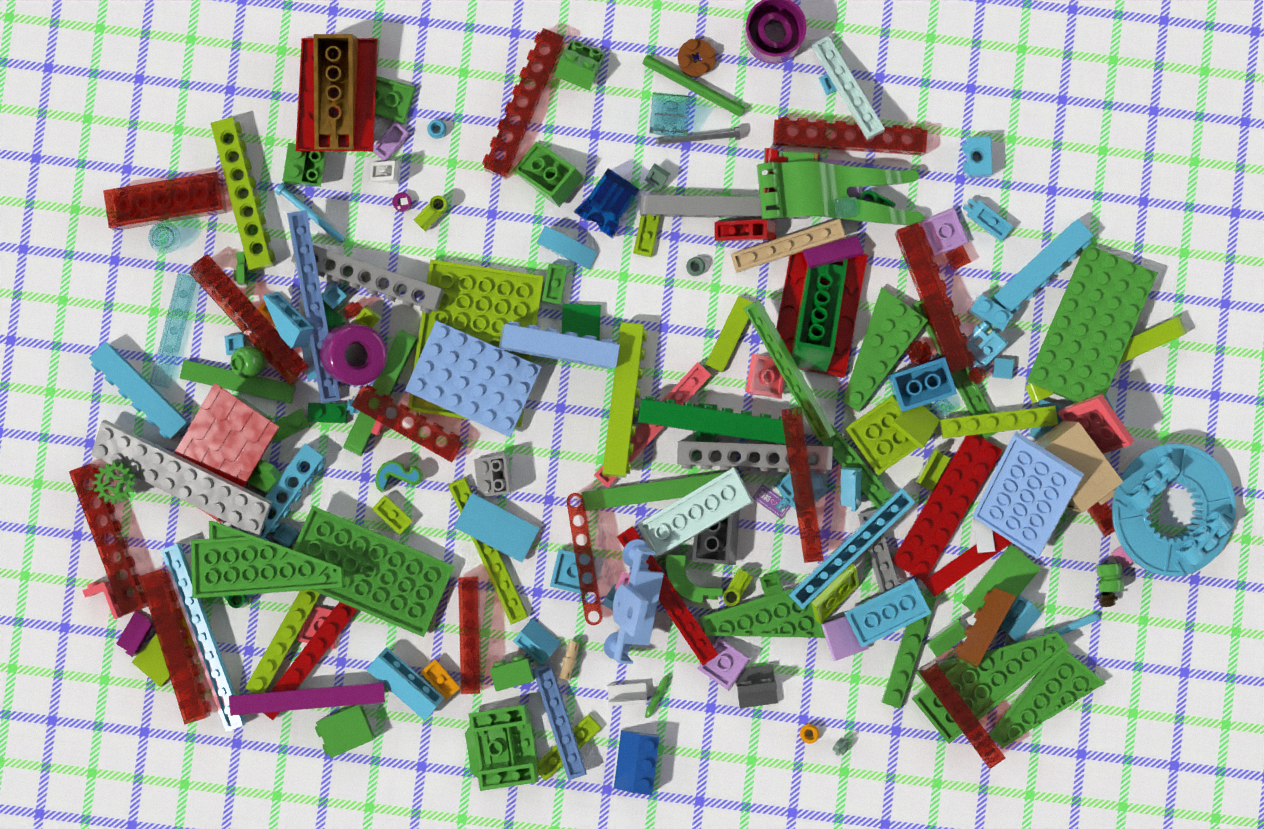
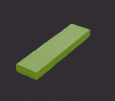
[705,296,753,373]
[538,714,602,781]

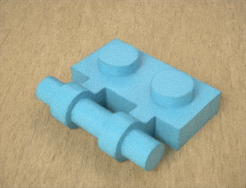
[958,320,1008,370]

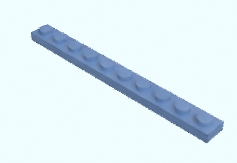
[287,210,340,403]

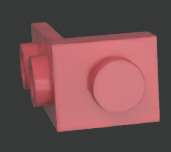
[82,581,123,619]

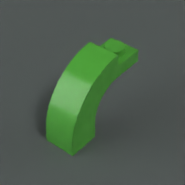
[666,554,723,603]

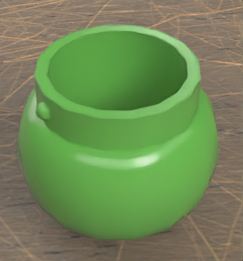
[231,346,266,378]

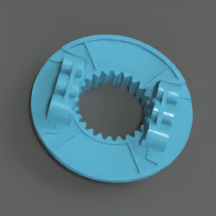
[1112,444,1236,577]

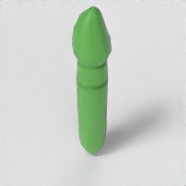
[645,675,669,718]

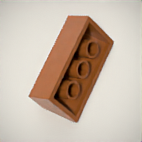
[955,588,1016,669]

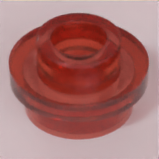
[968,366,987,384]

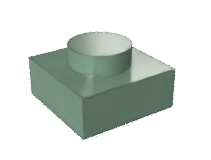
[645,163,671,190]

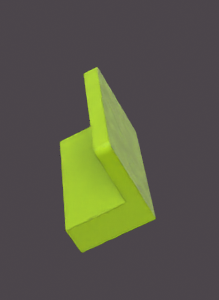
[914,448,950,492]

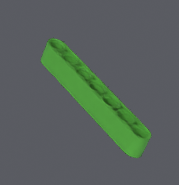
[343,329,418,457]

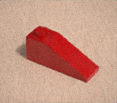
[715,219,776,241]

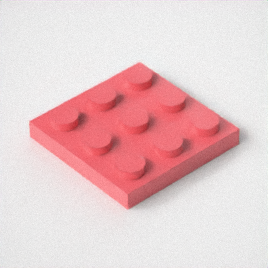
[1057,394,1135,454]

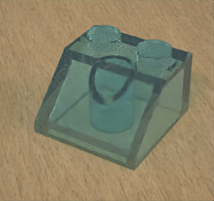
[649,93,691,137]

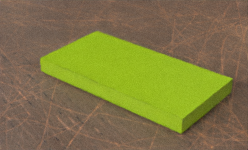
[132,605,212,687]

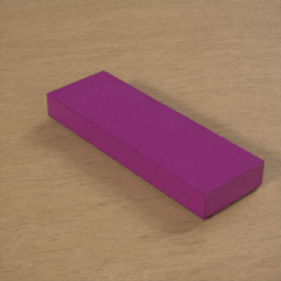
[803,236,864,269]

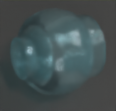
[148,222,181,254]

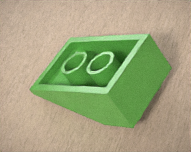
[513,141,584,207]

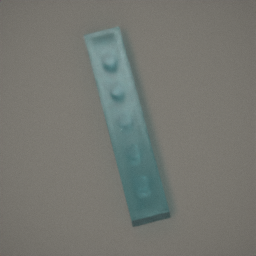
[149,273,198,388]

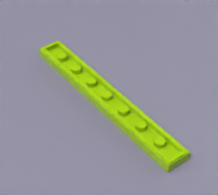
[448,477,529,625]

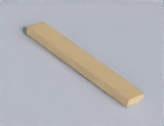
[731,219,846,273]

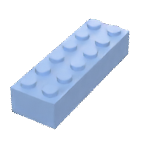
[499,321,620,369]

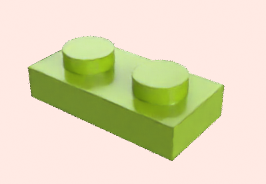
[372,495,413,535]

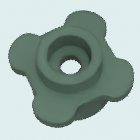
[832,737,850,756]

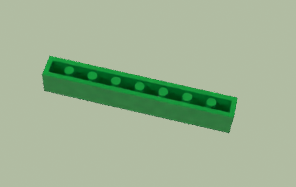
[638,396,795,445]

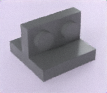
[736,664,778,708]

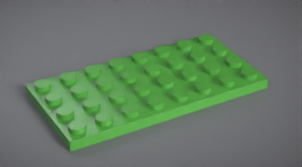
[1026,245,1158,403]
[293,505,455,637]

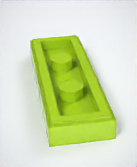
[633,214,660,258]

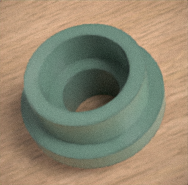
[686,257,705,276]

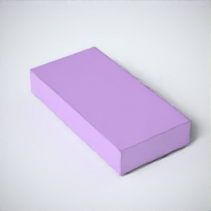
[373,121,410,161]

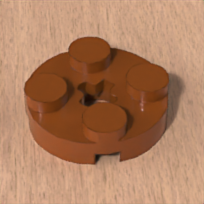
[677,39,716,78]

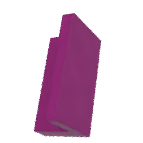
[116,611,156,657]

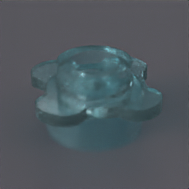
[932,397,955,419]

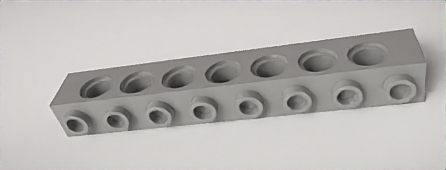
[291,245,445,314]
[677,441,833,474]

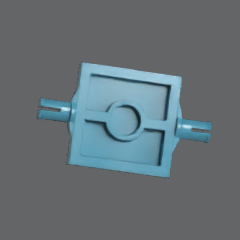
[775,469,829,515]

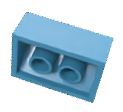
[888,357,957,412]

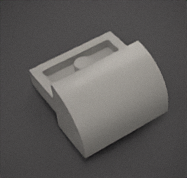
[474,455,513,497]

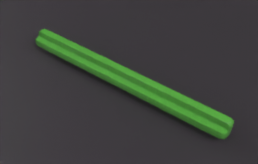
[642,55,745,117]

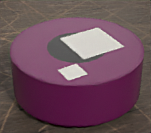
[392,192,412,212]

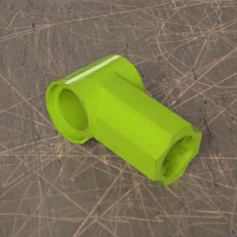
[414,195,449,232]
[722,568,753,606]

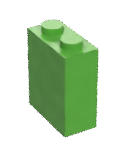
[315,704,376,758]

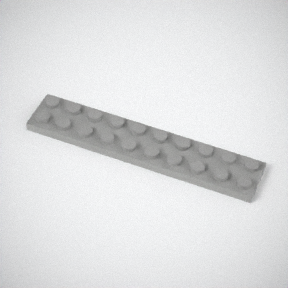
[91,420,273,537]

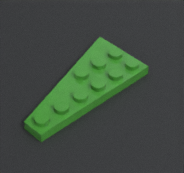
[843,287,928,413]
[700,587,826,638]
[987,650,1106,748]

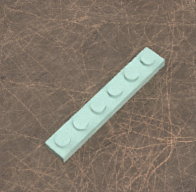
[811,36,885,140]

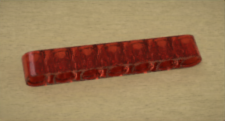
[567,493,603,625]

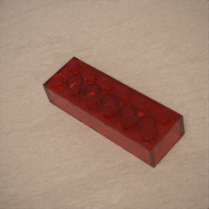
[103,172,227,231]

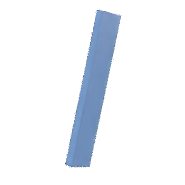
[533,663,587,781]

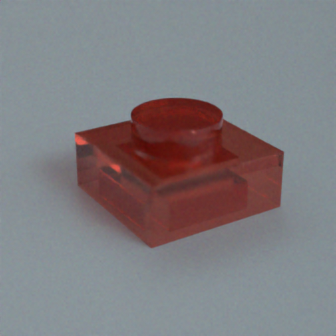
[945,245,971,271]
[343,301,363,321]

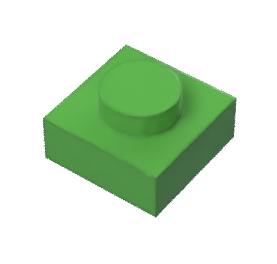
[759,572,783,596]

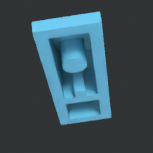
[263,292,314,348]

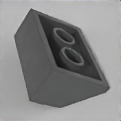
[692,510,740,565]

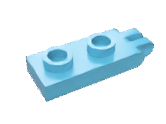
[963,199,1013,242]

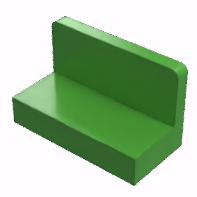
[247,460,282,494]
[925,619,967,657]

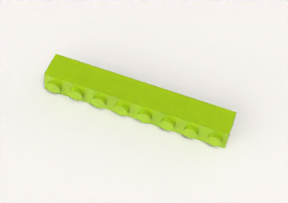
[602,322,648,478]

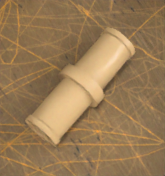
[558,640,581,681]

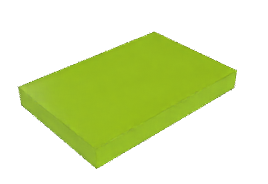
[811,563,859,624]

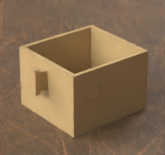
[1035,421,1123,513]

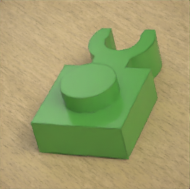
[233,251,248,286]

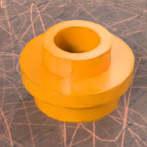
[800,724,819,744]

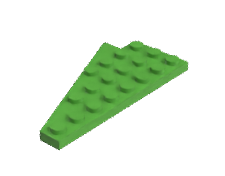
[191,521,344,599]
[912,631,1069,744]

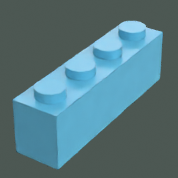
[367,647,445,720]

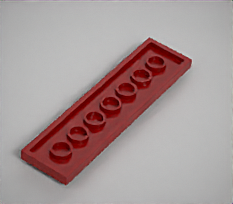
[892,435,1003,582]

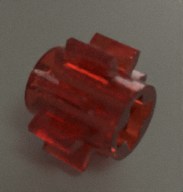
[907,341,932,364]

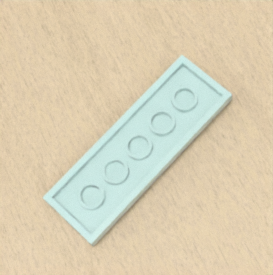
[637,468,754,558]

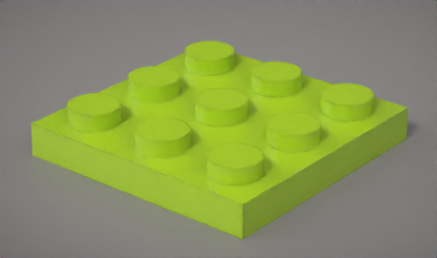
[844,396,918,476]

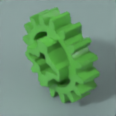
[93,462,137,504]

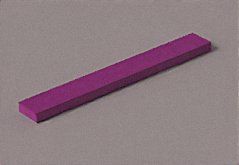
[228,682,386,716]

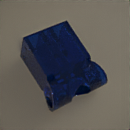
[574,168,640,239]

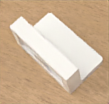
[607,682,647,706]

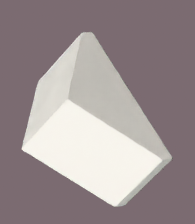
[370,161,401,184]

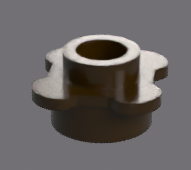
[1096,592,1118,607]

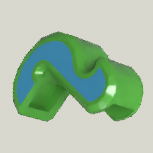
[375,460,423,493]

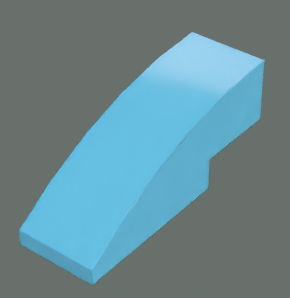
[537,226,597,269]

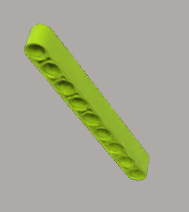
[1025,316,1187,403]

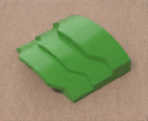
[465,704,539,791]

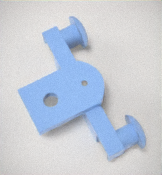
[604,539,664,664]

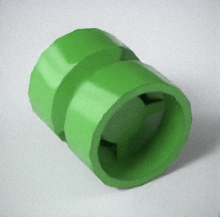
[1096,563,1125,592]

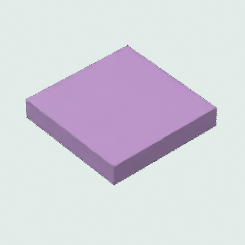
[919,208,969,258]
[821,616,869,661]
[697,637,751,691]

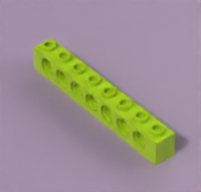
[210,117,276,272]

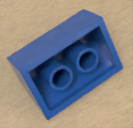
[614,730,659,795]

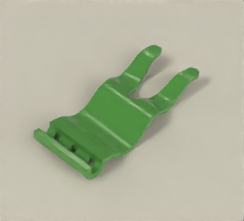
[756,161,923,225]

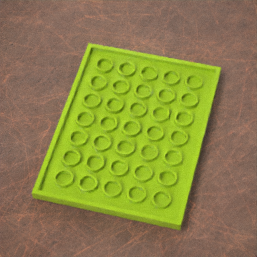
[407,259,544,427]

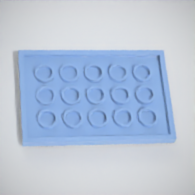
[405,321,542,437]
[972,431,1084,559]

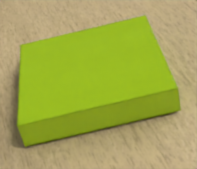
[892,405,940,449]

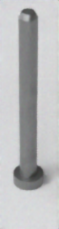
[656,126,740,145]

